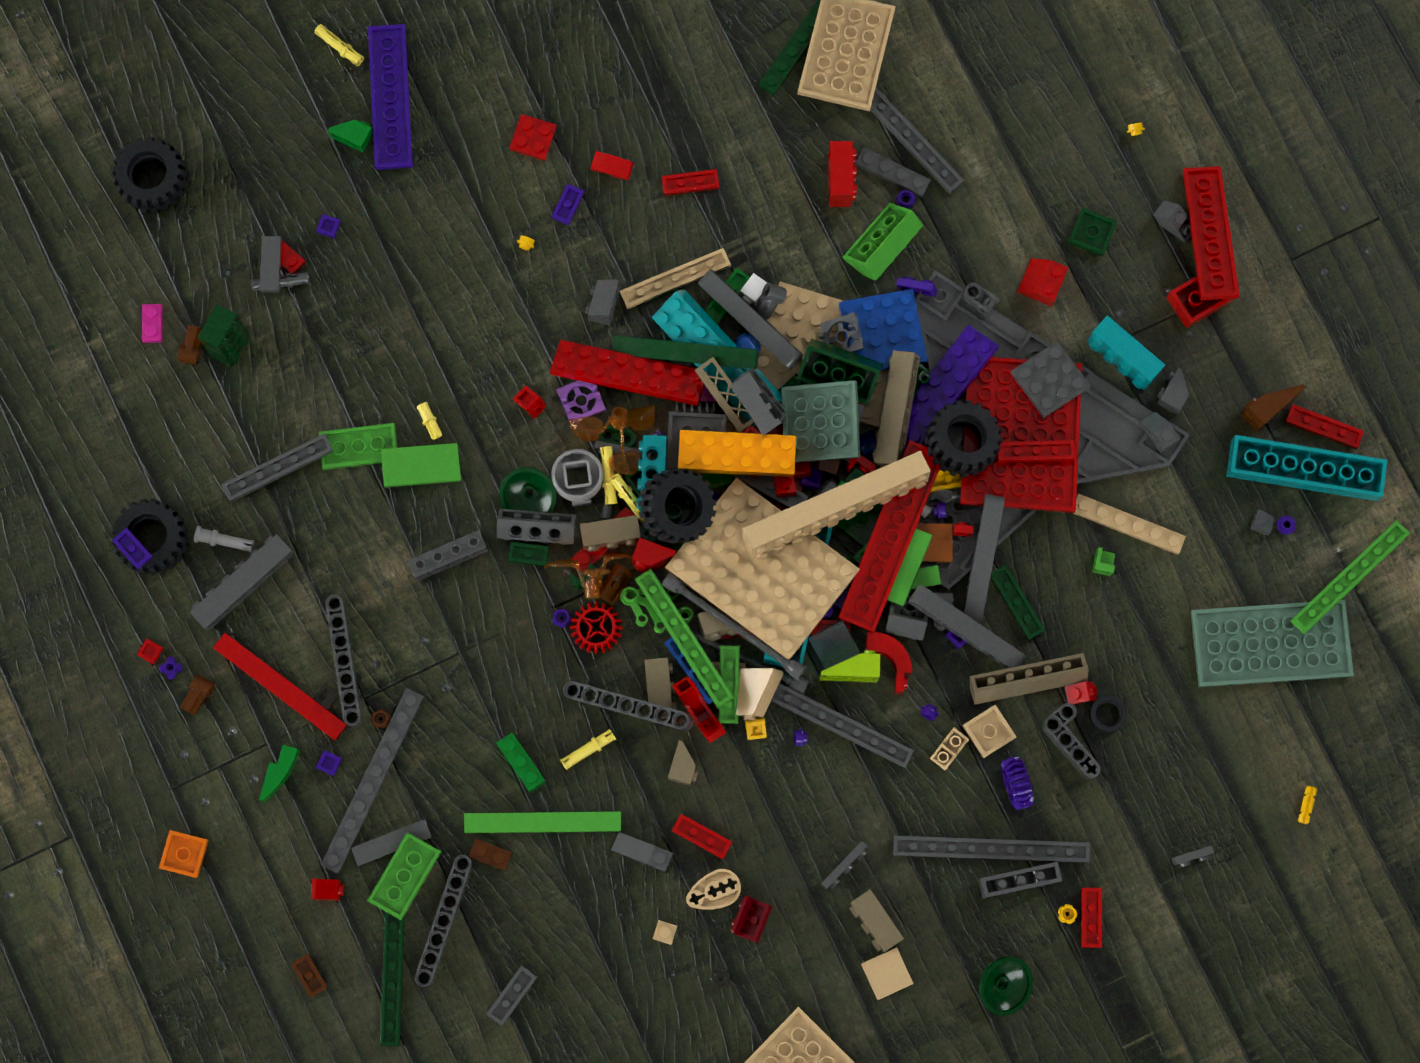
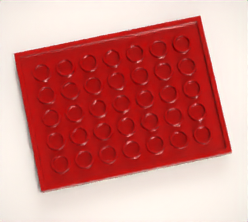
[960,357,1082,513]

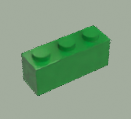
[496,733,546,794]

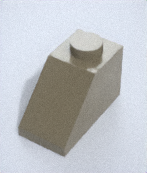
[668,740,698,786]

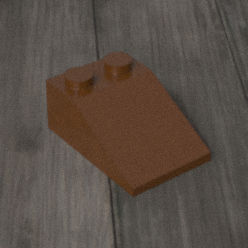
[1241,384,1306,433]

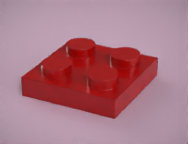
[510,114,557,161]

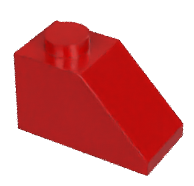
[312,879,344,901]

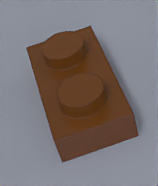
[596,563,634,607]
[468,839,512,871]
[291,953,329,998]

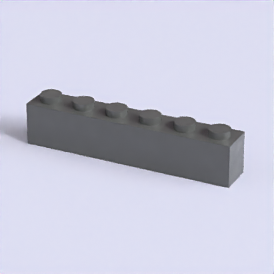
[190,534,295,631]

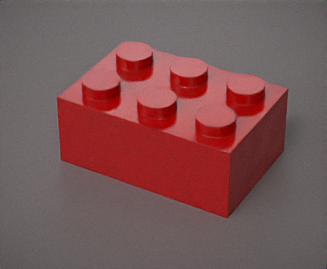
[828,141,857,207]
[1166,276,1235,329]

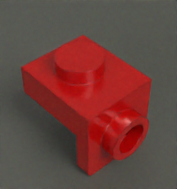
[1065,681,1097,705]

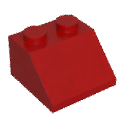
[1017,258,1069,307]
[632,538,676,573]

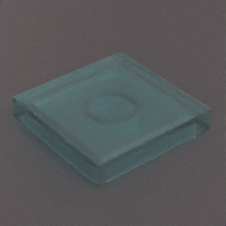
[808,620,861,669]

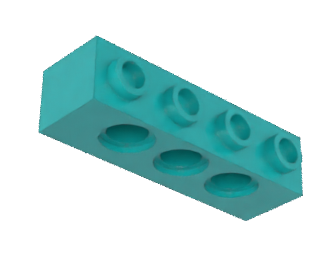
[637,435,666,512]

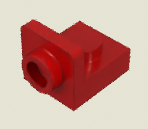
[513,385,546,419]
[846,454,877,475]

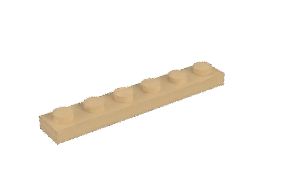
[620,248,731,310]
[1073,494,1186,555]

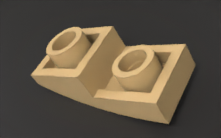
[930,727,969,770]

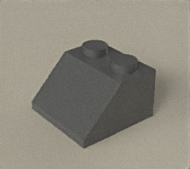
[585,279,620,326]
[885,596,928,641]

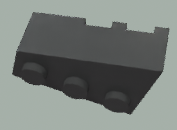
[731,367,787,436]

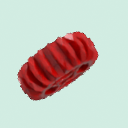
[570,602,623,654]

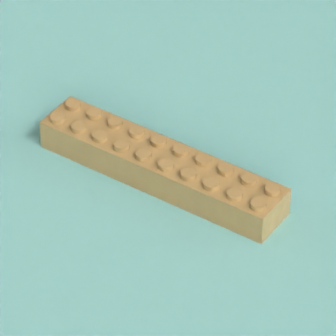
[742,451,931,559]

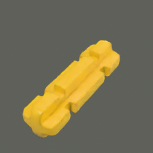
[1298,786,1317,824]

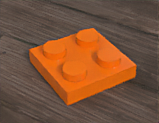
[159,830,209,878]

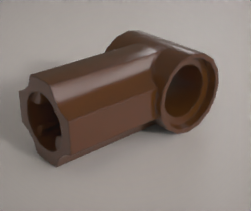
[177,325,202,365]
[180,674,215,716]

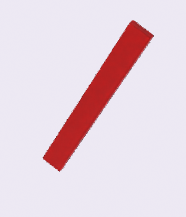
[213,633,347,741]

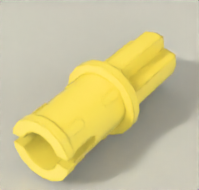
[417,402,442,440]

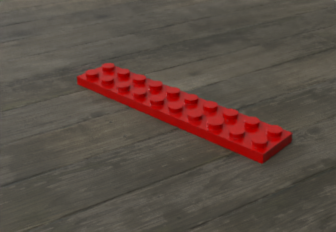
[838,440,941,633]

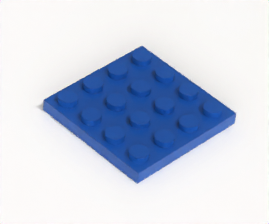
[838,289,928,371]

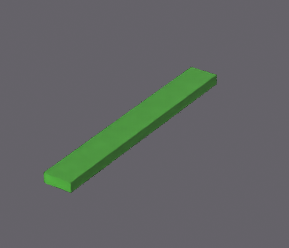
[1291,520,1411,635]
[635,569,734,709]
[464,812,621,833]

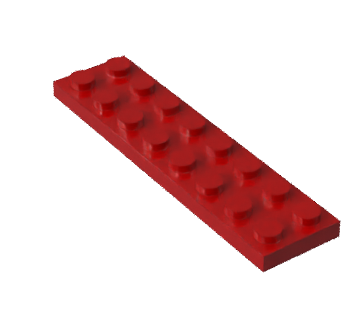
[1182,166,1240,300]
[550,340,704,406]

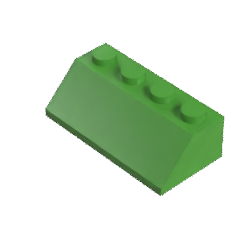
[842,203,923,281]

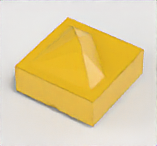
[745,717,767,740]

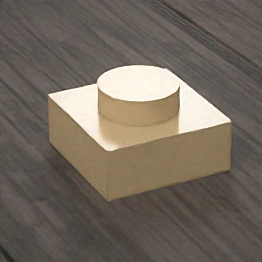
[653,920,677,945]

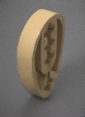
[686,869,741,910]

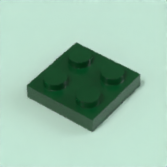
[1068,207,1117,257]

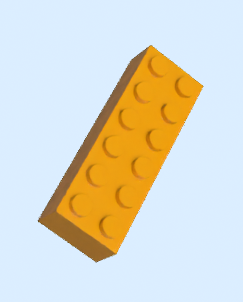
[678,430,796,477]

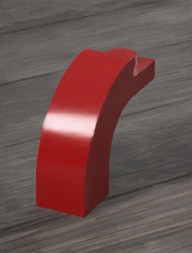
[865,632,912,694]
[672,676,726,743]

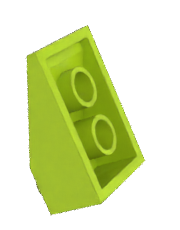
[819,650,880,682]

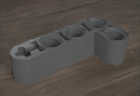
[1042,703,1101,780]

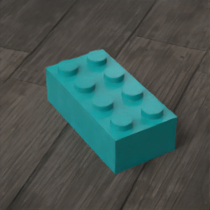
[1087,315,1165,390]

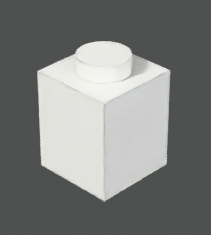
[740,273,767,306]

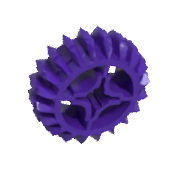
[1001,757,1034,810]

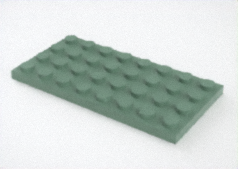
[1190,600,1354,687]

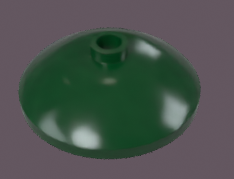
[499,467,557,513]
[979,956,1033,1015]

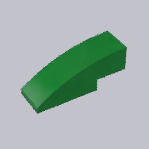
[259,745,300,802]

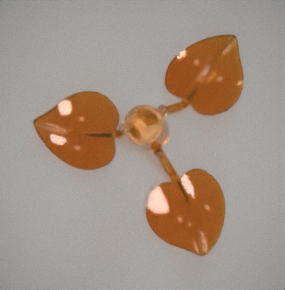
[569,406,655,475]
[544,552,633,599]

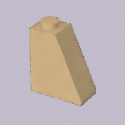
[736,668,783,721]

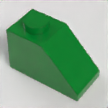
[328,120,373,153]

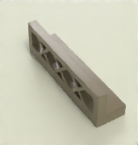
[695,357,754,432]

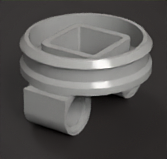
[551,449,603,507]

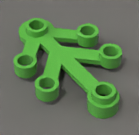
[620,587,693,633]

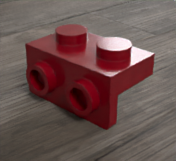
[731,895,772,943]

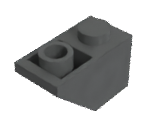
[1153,201,1191,242]
[1157,368,1189,415]

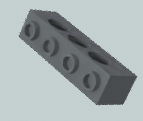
[497,509,576,545]
[408,530,488,581]
[978,862,1062,899]

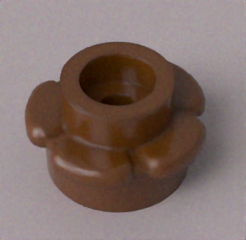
[371,709,391,728]

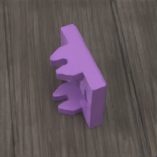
[556,381,606,425]

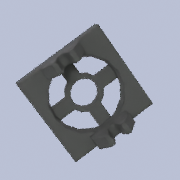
[819,312,864,353]

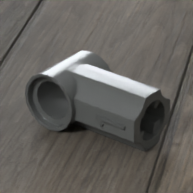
[755,283,787,320]

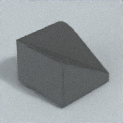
[1250,509,1274,536]

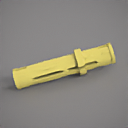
[314,24,364,66]
[600,446,618,505]
[609,473,645,525]
[560,729,616,770]

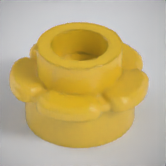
[1127,122,1145,136]
[517,235,535,251]
[1058,904,1077,924]

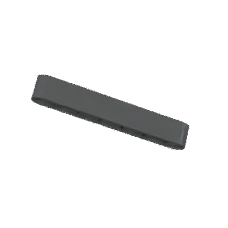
[698,269,804,370]
[963,494,1005,624]
[908,585,1026,669]
[325,595,363,728]
[563,681,694,731]
[415,855,473,987]

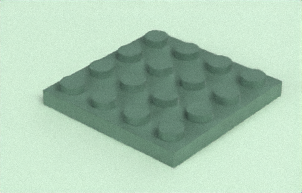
[781,380,860,463]

